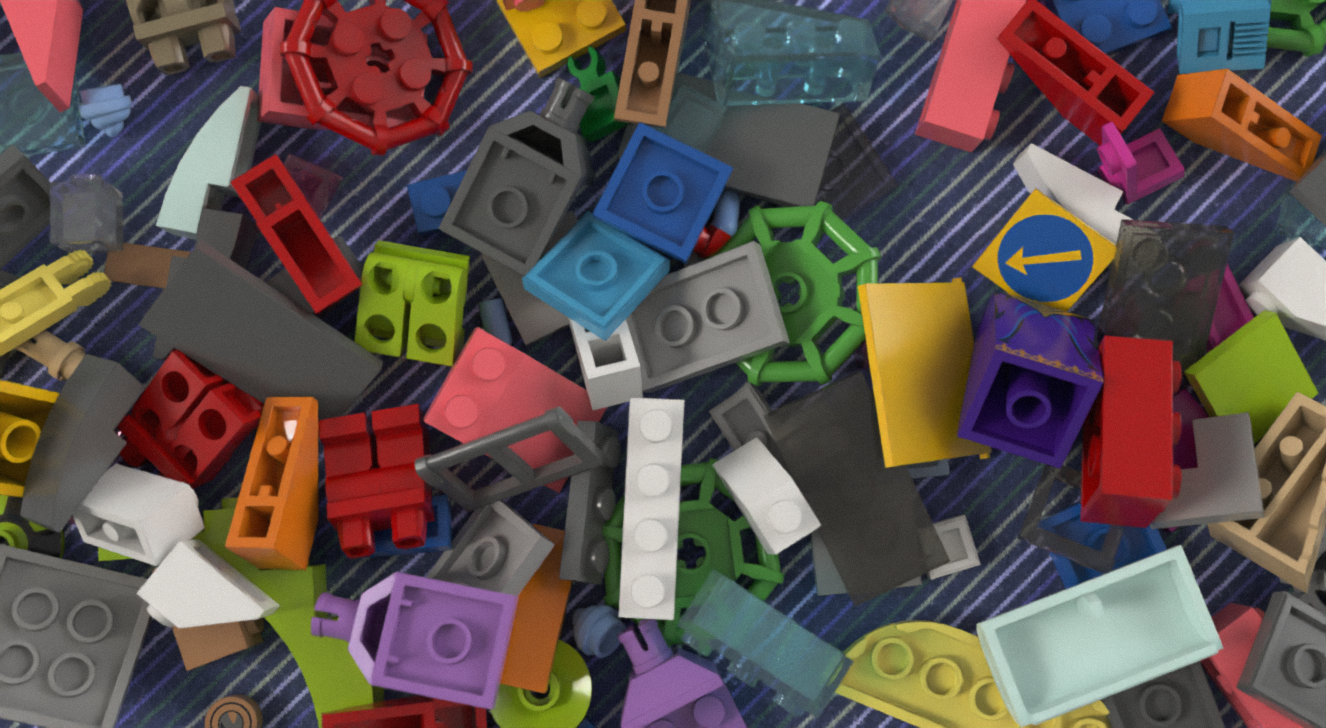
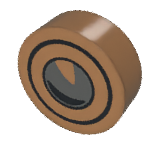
[205,694,263,728]

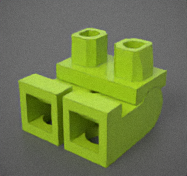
[355,240,470,366]

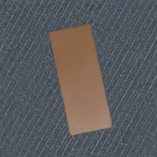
[104,241,191,288]

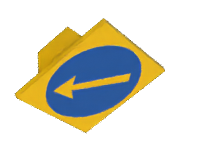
[972,188,1121,311]

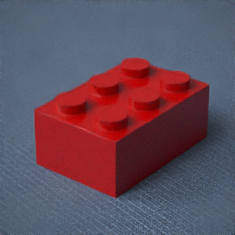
[1080,336,1182,528]

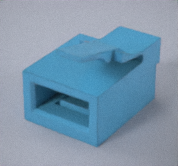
[1168,0,1272,74]

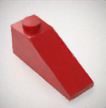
[997,0,1155,146]

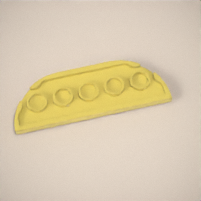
[822,620,1110,728]

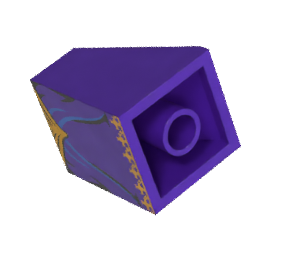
[957,289,1103,469]

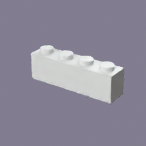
[619,398,684,620]

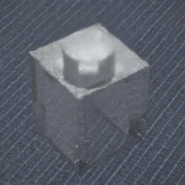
[50,173,123,253]

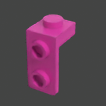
[1097,121,1185,205]

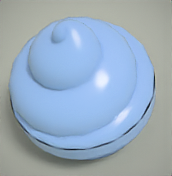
[77,83,132,137]
[572,605,626,658]

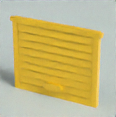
[858,277,992,468]

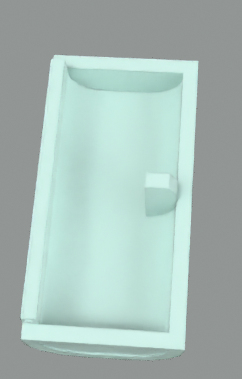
[976,545,1224,728]

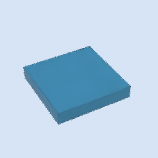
[522,211,670,341]

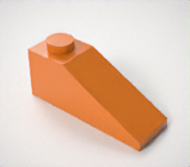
[1162,68,1322,182]
[225,397,319,570]

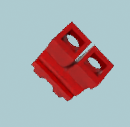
[117,350,264,489]
[318,404,435,559]

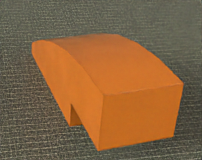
[500,524,573,694]

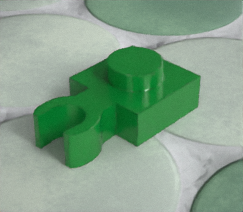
[567,46,630,143]

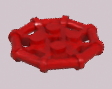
[280,0,473,156]

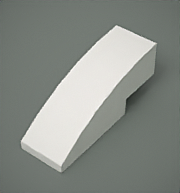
[1013,143,1160,278]

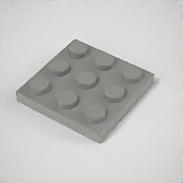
[0,544,152,728]

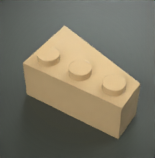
[1207,392,1326,594]

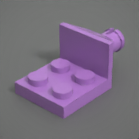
[311,572,519,709]
[616,618,747,728]

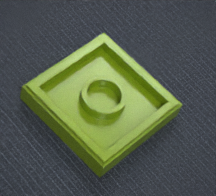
[1184,310,1319,443]

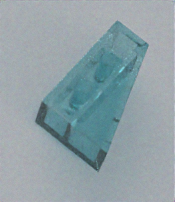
[702,0,881,106]
[677,567,854,718]

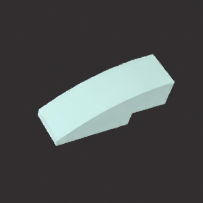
[156,86,261,240]

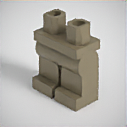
[126,0,242,75]

